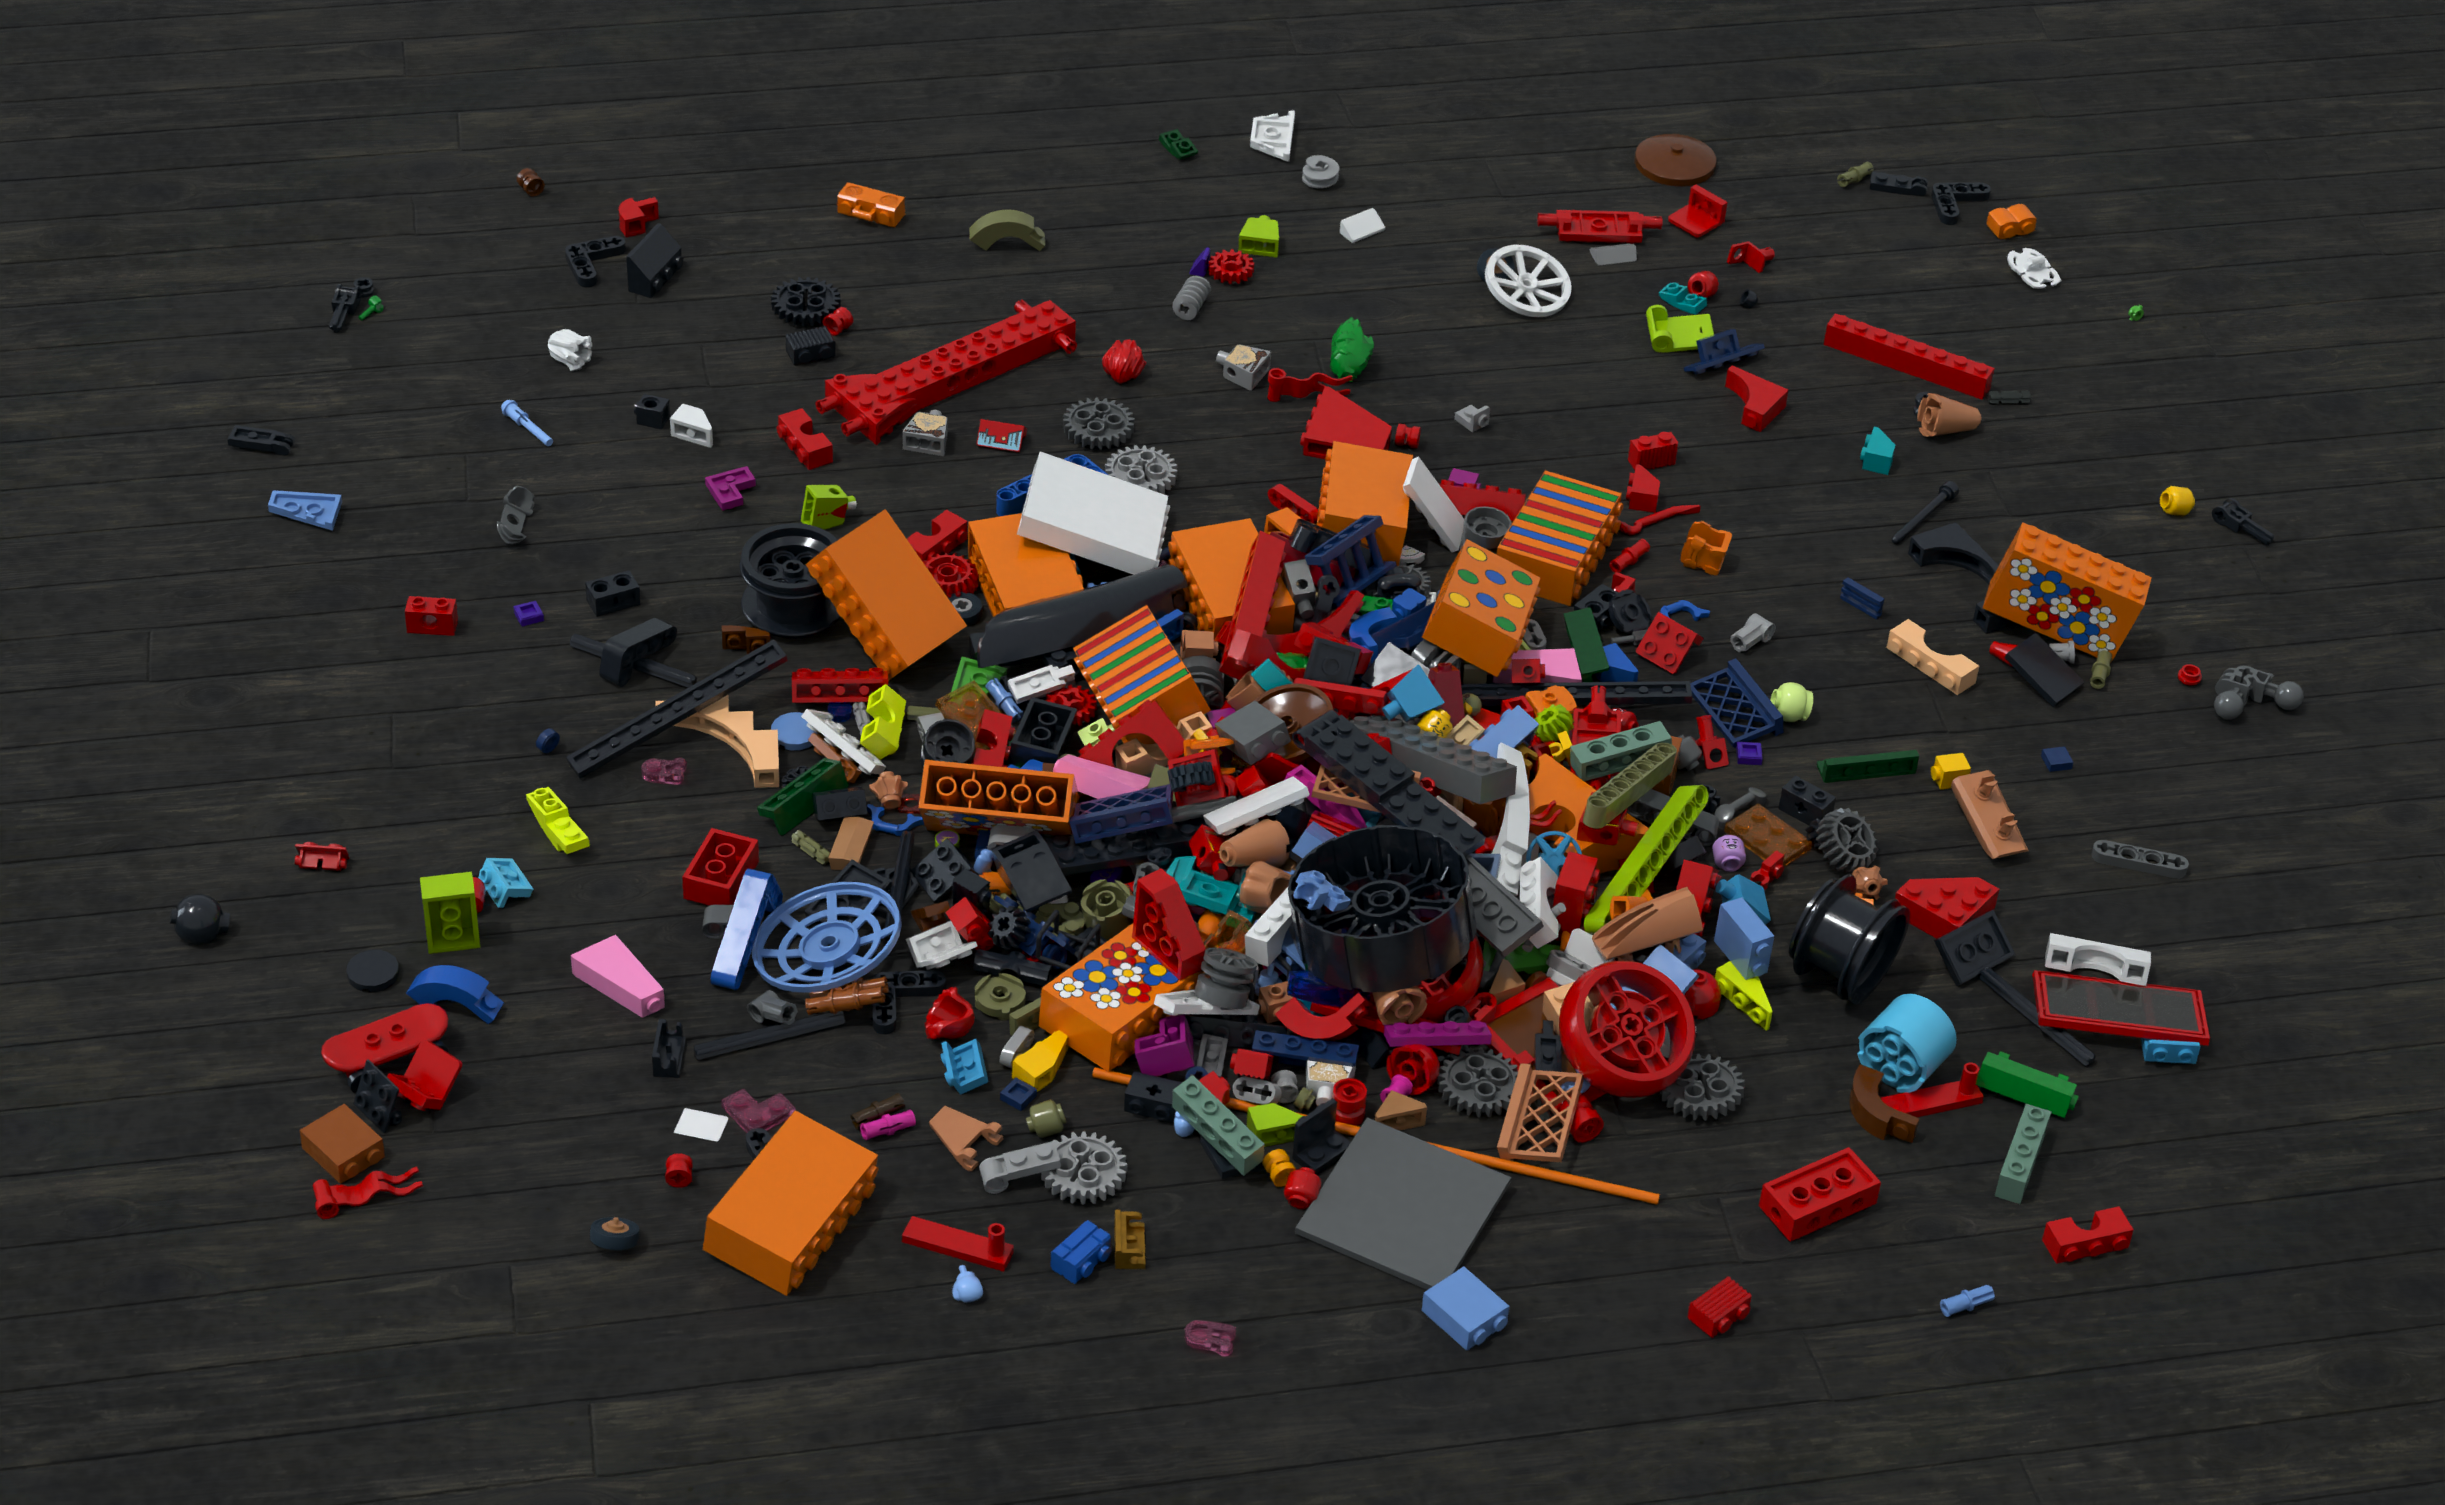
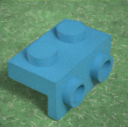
[2141,1038,2200,1064]
[941,1039,988,1095]

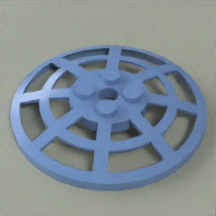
[752,882,902,993]

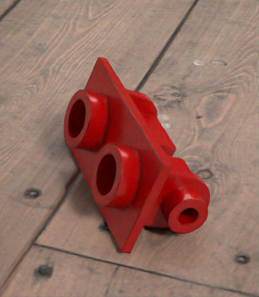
[295,842,350,871]

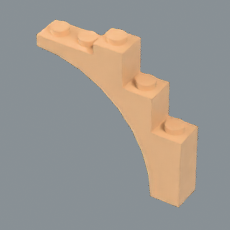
[656,695,779,788]

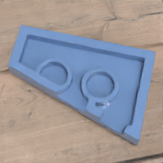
[268,490,342,531]

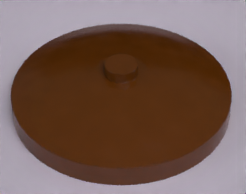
[1635,134,1716,187]
[1254,684,1334,764]

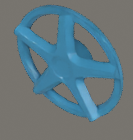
[1526,831,1582,877]

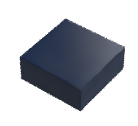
[2041,746,2073,772]
[1000,1078,1037,1111]

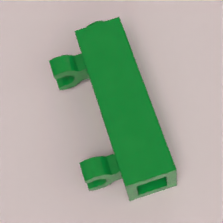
[1976,1051,2079,1118]

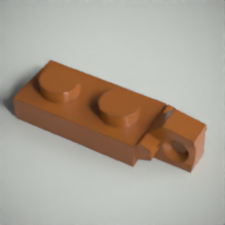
[808,733,862,783]

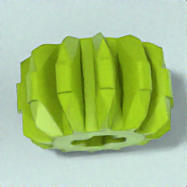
[1534,704,1574,743]

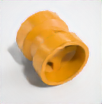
[1262,1149,1296,1187]

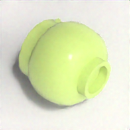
[1770,682,1813,722]

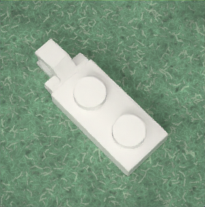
[1008,665,1075,704]

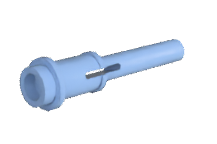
[501,400,553,446]

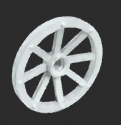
[1485,245,1571,317]

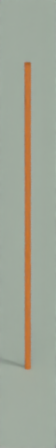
[1092,1067,1660,1205]

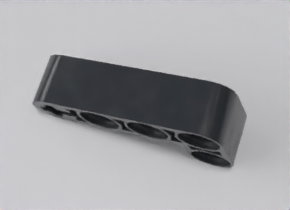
[1289,519,1374,569]
[599,618,677,687]

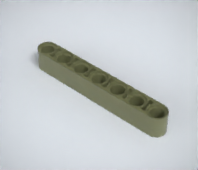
[1583,743,1677,829]

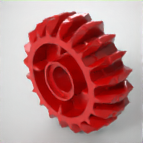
[922,553,979,598]

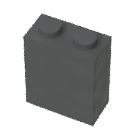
[1215,701,1291,765]

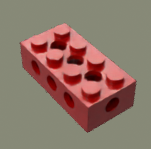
[1759,1147,1881,1242]

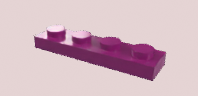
[1384,1021,1492,1047]

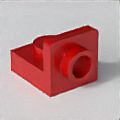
[1611,572,1636,593]

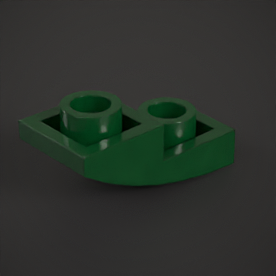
[1159,129,1198,159]

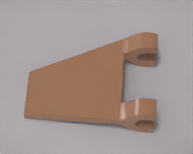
[929,1106,1003,1171]

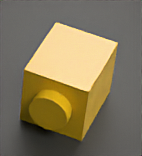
[1931,753,1971,790]

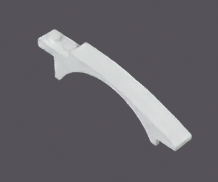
[1491,743,1530,897]

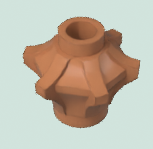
[869,771,908,809]
[1852,866,1888,900]

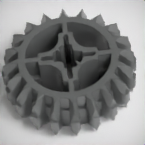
[1816,808,1879,873]

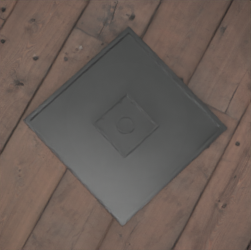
[1295,1117,1511,1290]

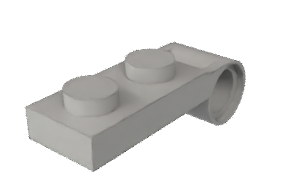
[979,1141,1061,1194]

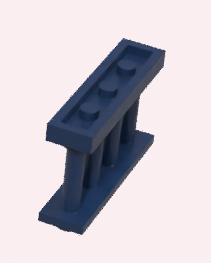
[1305,515,1397,609]

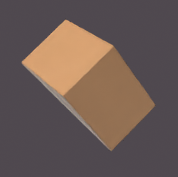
[1487,959,1525,1005]
[1375,1090,1427,1131]

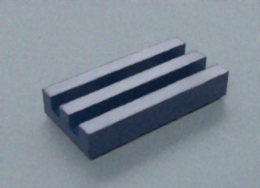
[1840,577,1885,620]

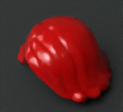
[925,987,975,1040]

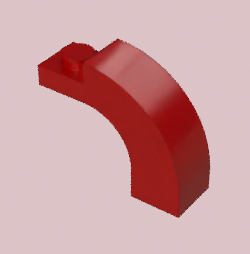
[1275,993,1371,1041]

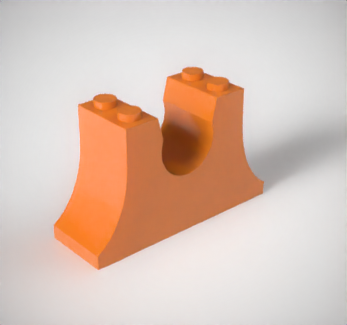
[1497,753,1649,875]

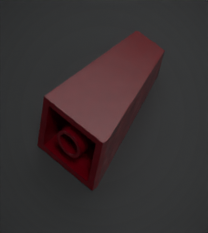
[1418,663,1465,728]

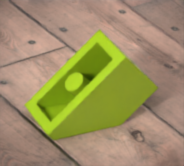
[1247,1103,1303,1147]

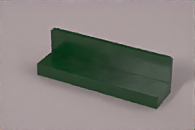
[1563,608,1609,682]
[1817,750,1919,783]
[757,758,849,835]

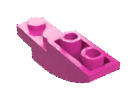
[1284,765,1367,829]

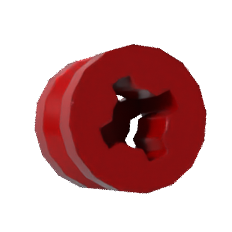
[665,1153,693,1188]

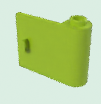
[1646,305,1714,353]

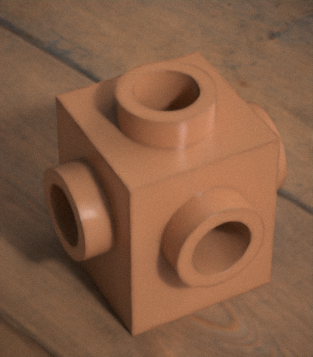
[1256,981,1297,1024]

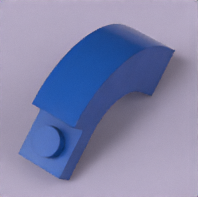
[1349,607,1397,664]
[406,965,504,1024]

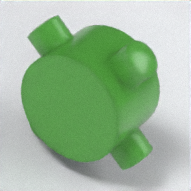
[2128,305,2144,321]

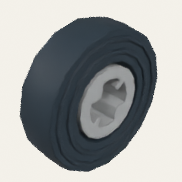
[948,592,983,626]

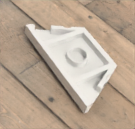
[1250,111,1295,161]

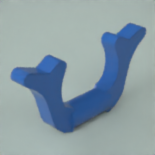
[1660,600,1710,621]
[867,804,925,836]

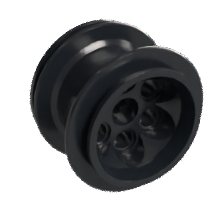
[740,523,841,639]
[1789,874,1910,1004]

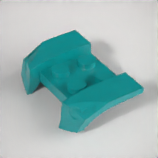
[1166,856,1256,931]

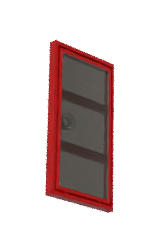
[2032,970,2210,1046]

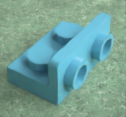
[478,858,533,908]

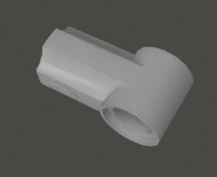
[1730,613,1776,652]

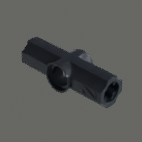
[973,949,1053,986]

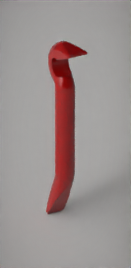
[1619,505,1701,535]

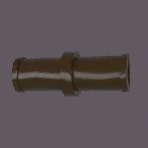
[850,1093,905,1130]

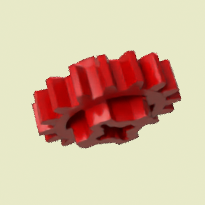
[1208,249,1254,284]
[1045,684,1097,726]

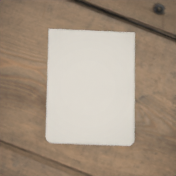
[674,1108,728,1142]

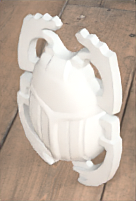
[2007,248,2061,289]

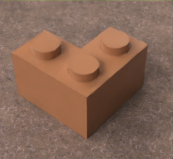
[1180,630,1218,661]

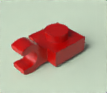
[1750,850,1784,890]

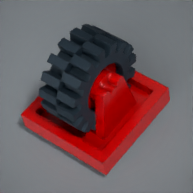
[1167,749,1227,807]

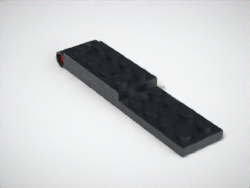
[1292,710,1486,857]
[1045,817,1263,875]

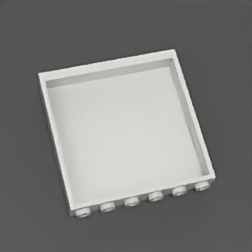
[1017,452,1170,575]

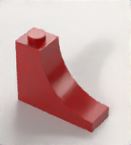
[1725,366,1789,432]

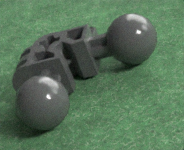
[2214,666,2304,720]

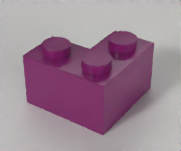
[1135,1014,1194,1077]

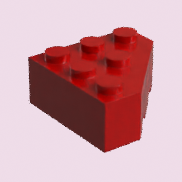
[1676,860,1722,937]
[1132,868,1206,981]
[1895,877,1999,939]

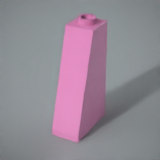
[1487,648,1582,684]
[1053,754,1150,801]
[571,935,665,1018]

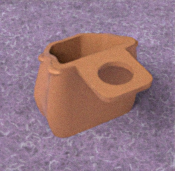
[1240,861,1291,914]

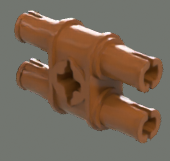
[805,976,889,1015]

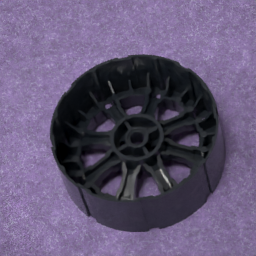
[1288,825,1476,992]

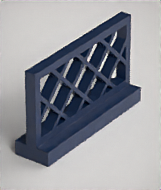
[1690,658,1784,748]
[1069,784,1174,844]

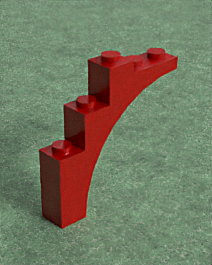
[1214,590,1365,657]

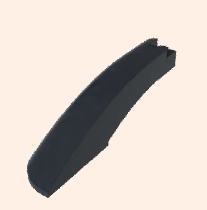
[977,564,1188,668]

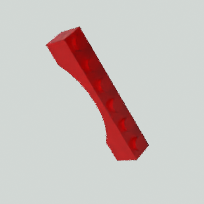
[1227,629,1354,682]

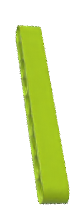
[1584,785,1708,935]

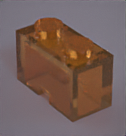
[1203,910,1252,954]

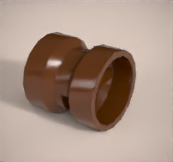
[517,168,545,196]

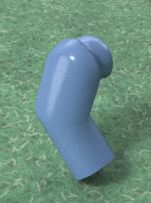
[974,849,993,875]

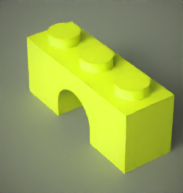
[860,684,906,760]

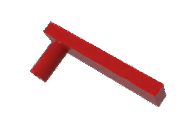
[1881,1063,1984,1117]
[902,1216,1014,1272]

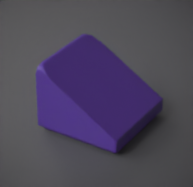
[1189,248,1210,277]

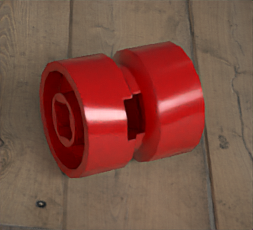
[1332,1078,1367,1126]
[1556,1093,1604,1142]

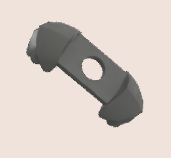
[497,486,535,544]

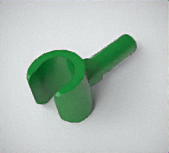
[358,296,384,321]

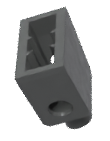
[1282,559,1316,619]

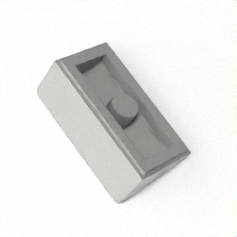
[1590,244,1637,265]

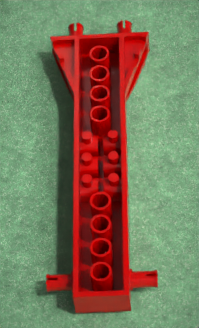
[815,299,1077,445]

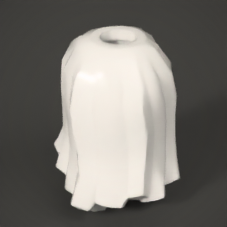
[548,329,592,371]

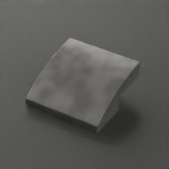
[1167,1034,1228,1082]

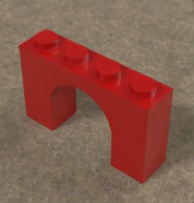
[1078,699,1186,768]

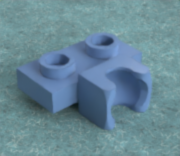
[1293,870,1351,912]

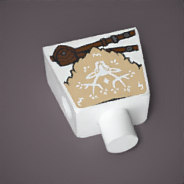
[1305,1060,1356,1106]

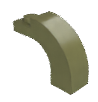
[970,210,1045,251]

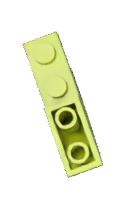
[526,787,590,854]

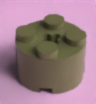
[1081,879,1133,940]

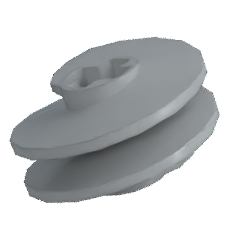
[1302,155,1339,188]

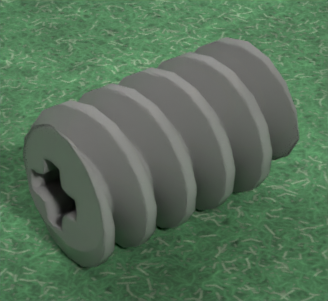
[1172,276,1211,321]

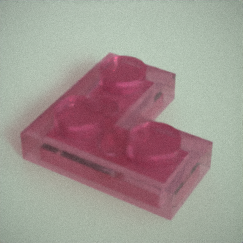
[722,1088,796,1133]

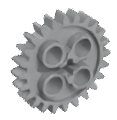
[1105,445,1177,494]
[1041,1131,1127,1205]

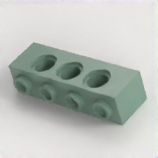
[1570,721,1672,782]
[1172,1075,1265,1176]
[1995,1104,2052,1204]

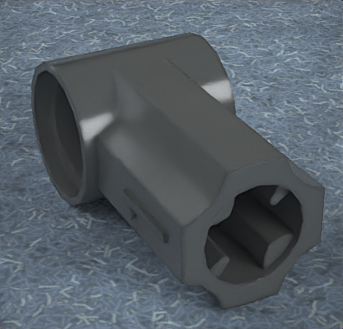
[747,990,798,1025]

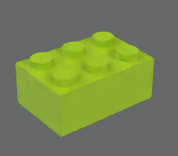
[420,872,480,954]

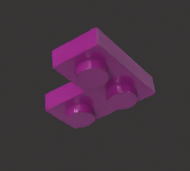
[705,466,756,510]

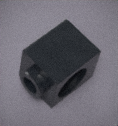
[634,394,670,430]

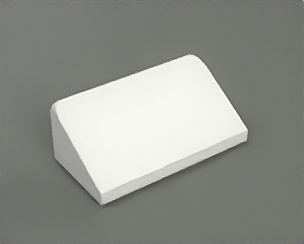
[1340,208,1385,243]

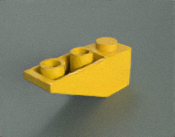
[1012,1030,1069,1092]

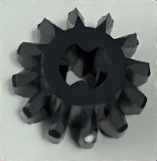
[987,906,1032,951]

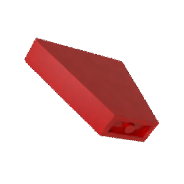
[1300,386,1392,459]

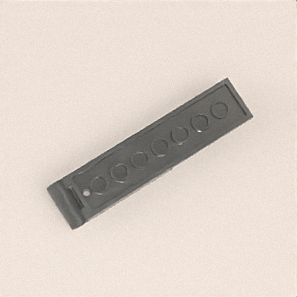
[1376,817,1544,958]

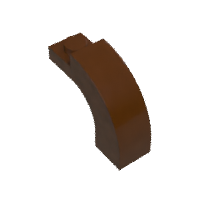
[1849,1064,1920,1143]

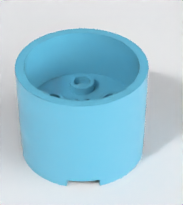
[1857,994,1956,1093]

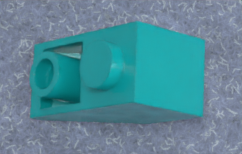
[1860,427,1896,475]

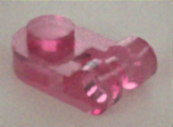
[641,758,687,785]
[1185,1320,1236,1356]

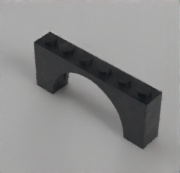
[1908,522,2018,634]

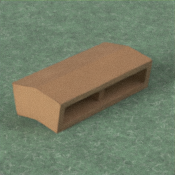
[828,817,874,870]

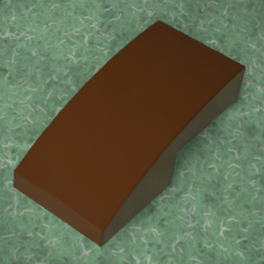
[721,625,770,654]

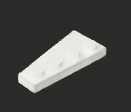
[801,709,886,775]
[1154,989,1260,1016]

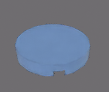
[771,712,819,751]

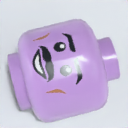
[1712,835,1746,872]

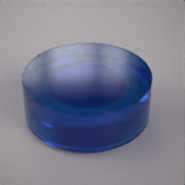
[828,702,852,722]

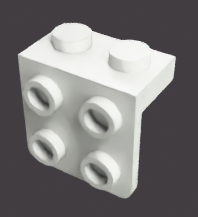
[906,921,978,970]
[1546,928,1615,987]

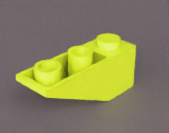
[1715,961,1773,1031]

